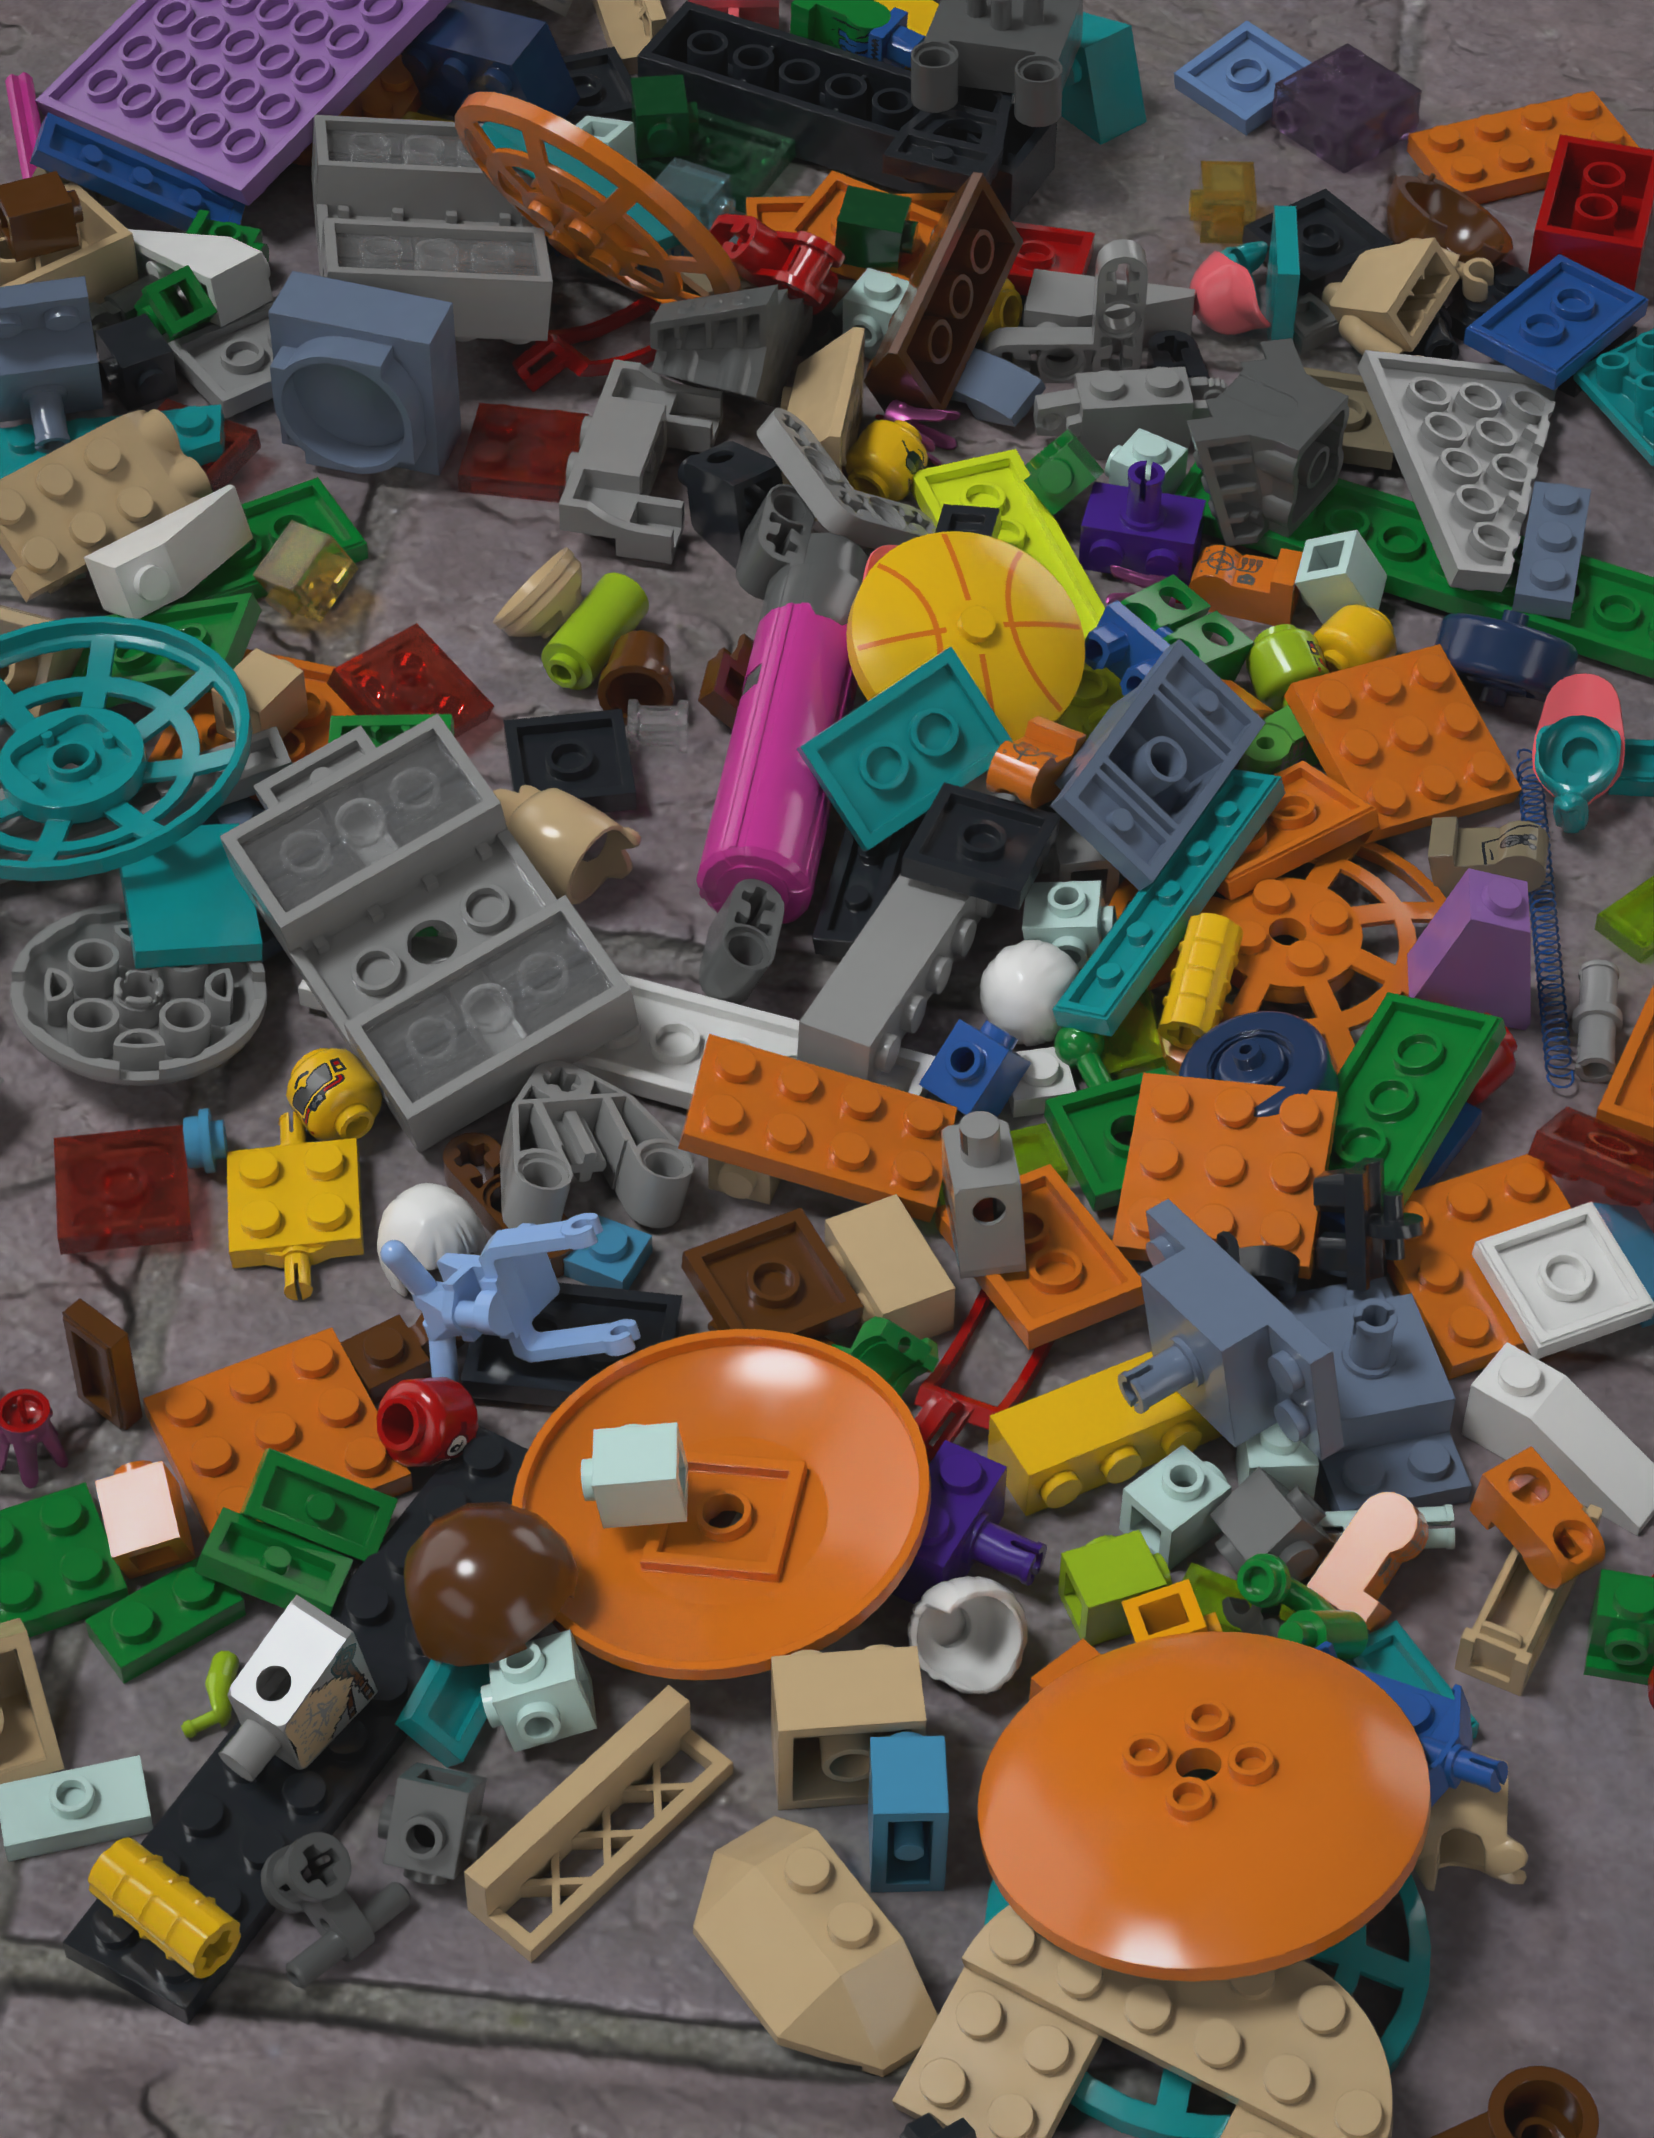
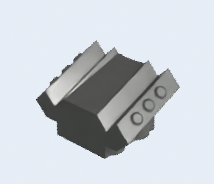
[650,285,813,408]
[1186,338,1349,546]

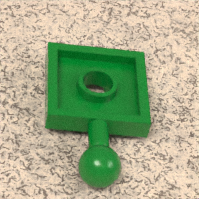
[1044,1027,1168,1212]

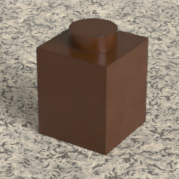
[0,171,84,262]

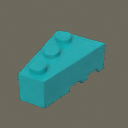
[1061,12,1147,145]

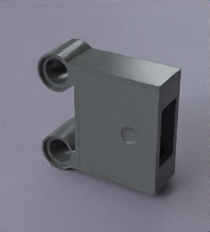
[911,0,1083,127]

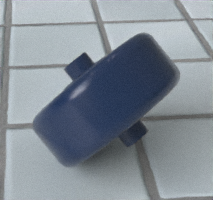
[1435,610,1578,707]
[1179,1011,1339,1117]

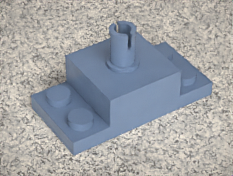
[0,276,104,453]
[1050,639,1266,891]
[1118,1199,1344,1461]
[1281,1276,1472,1511]

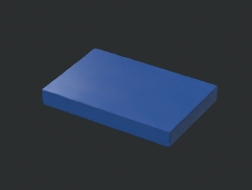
[1463,254,1649,391]

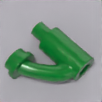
[1237,1554,1368,1660]

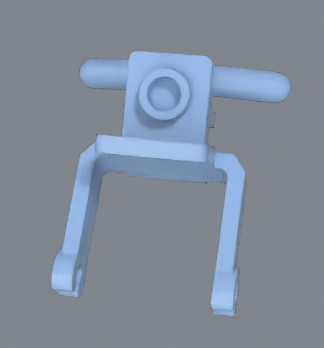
[380,1213,641,1382]

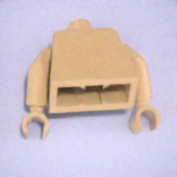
[1322,237,1494,357]

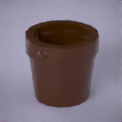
[597,630,675,727]

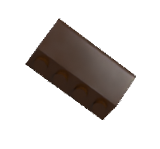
[864,172,1024,413]

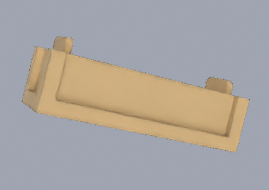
[1454,1503,1603,1696]

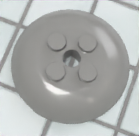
[10,903,267,1086]

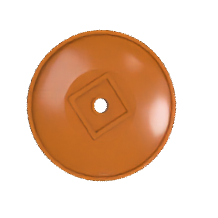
[512,1329,931,1680]
[978,1631,1431,1982]

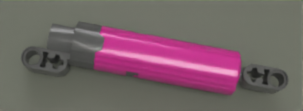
[696,484,868,1005]

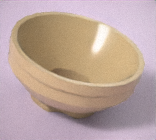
[493,547,584,639]

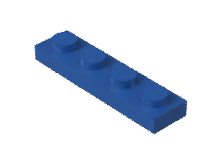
[30,112,245,232]

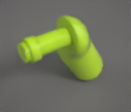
[180,1650,239,1738]

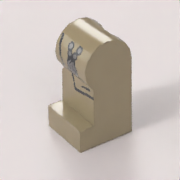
[1428,817,1549,898]

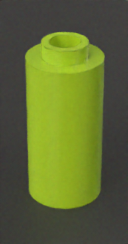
[541,572,649,690]

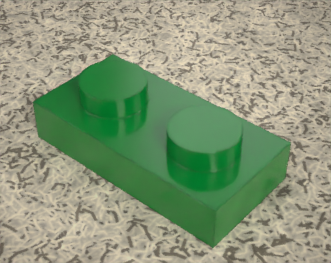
[240,1448,398,1563]
[194,1507,353,1615]
[85,1556,246,1684]

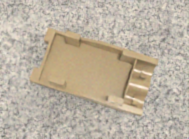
[0,409,212,603]

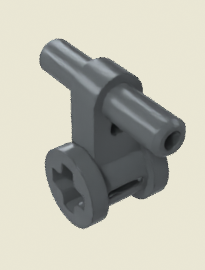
[261,1832,411,1988]

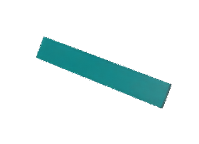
[1052,769,1286,1037]

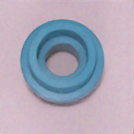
[183,1108,228,1174]

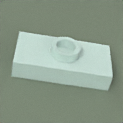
[0,1755,153,1862]

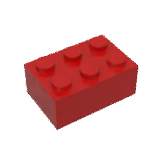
[1528,134,1654,292]

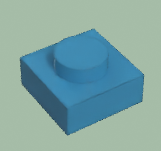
[563,1215,653,1290]

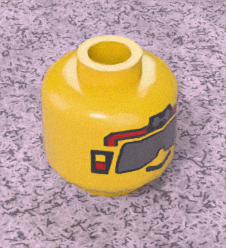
[286,1048,383,1141]

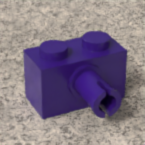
[1079,461,1206,587]
[892,1440,1047,1604]

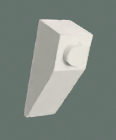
[128,229,273,327]
[84,484,253,619]
[1461,1342,1654,1536]

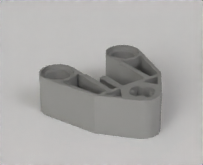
[500,1060,695,1229]

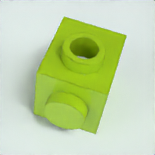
[1058,1529,1172,1646]

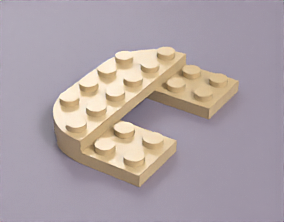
[892,1905,1393,2138]

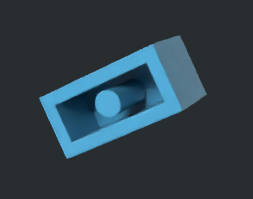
[868,1732,949,1892]

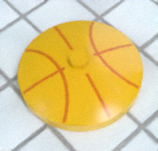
[846,531,1085,742]

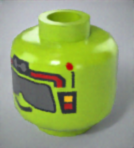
[1246,624,1330,711]

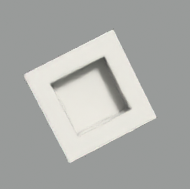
[1009,1047,1076,1118]

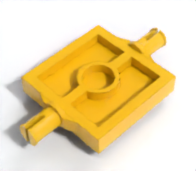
[227,1112,364,1300]

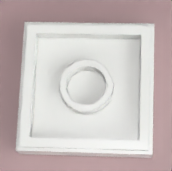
[1472,1201,1654,1359]

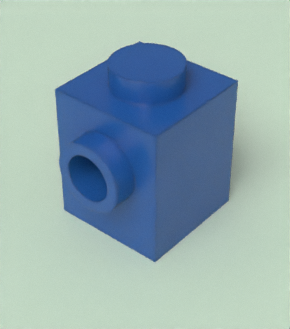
[919,1019,1031,1117]

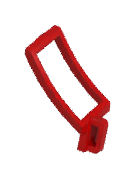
[512,296,660,392]
[914,1288,1055,1461]

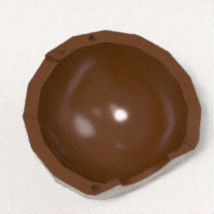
[1387,173,1514,281]
[404,1502,579,1667]

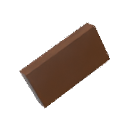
[62,1298,143,1431]

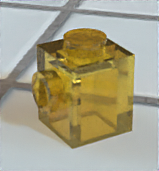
[1189,161,1257,244]
[253,520,359,623]

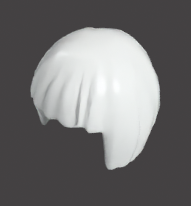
[980,940,1079,1046]
[377,1183,487,1297]
[907,1576,1028,1695]

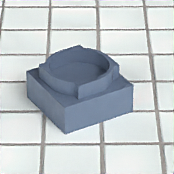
[268,271,462,476]

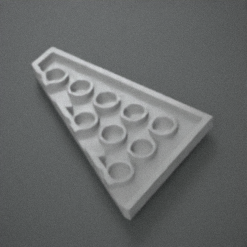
[1358,350,1558,592]

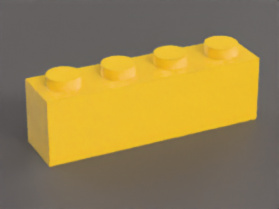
[987,1351,1222,1516]

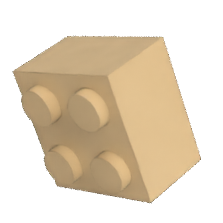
[771,1644,927,1810]

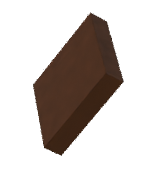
[681,1207,864,1340]

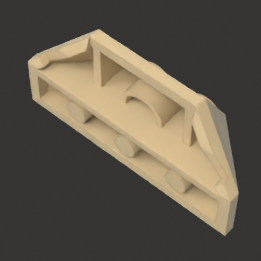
[693,1816,938,2077]

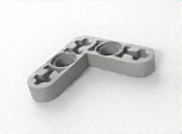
[981,239,1148,383]
[757,408,936,549]

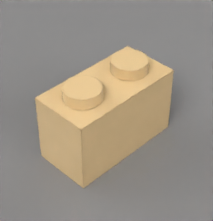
[825,1194,956,1344]

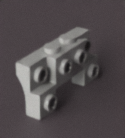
[559,359,723,564]

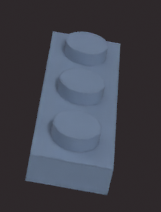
[1512,481,1591,620]

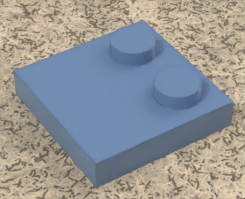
[1174,20,1319,136]

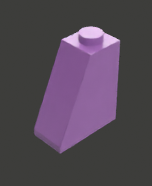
[1407,868,1531,1030]

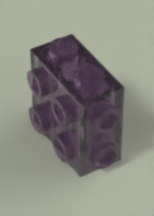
[1271,43,1422,174]

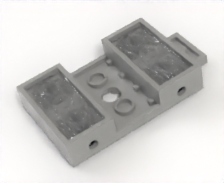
[311,115,553,344]
[220,713,639,1153]

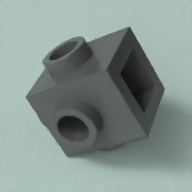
[378,1762,490,1885]

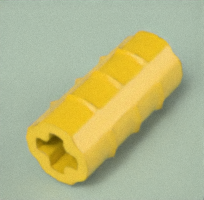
[1158,913,1244,1050]
[88,1837,241,1979]

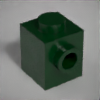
[631,75,699,159]
[835,185,918,274]

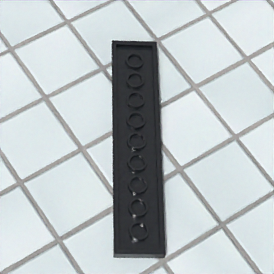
[63,1425,528,2025]

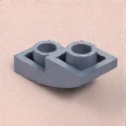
[950,348,1046,427]

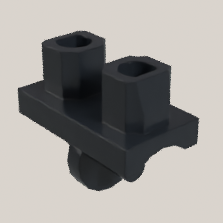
[1313,1157,1424,1291]

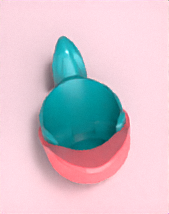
[1189,241,1271,335]
[1532,673,1625,834]

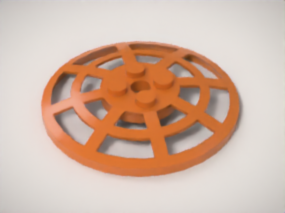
[455,92,741,303]
[1108,836,1447,1075]

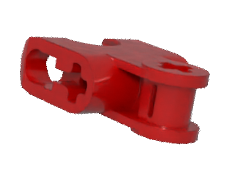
[709,214,845,315]

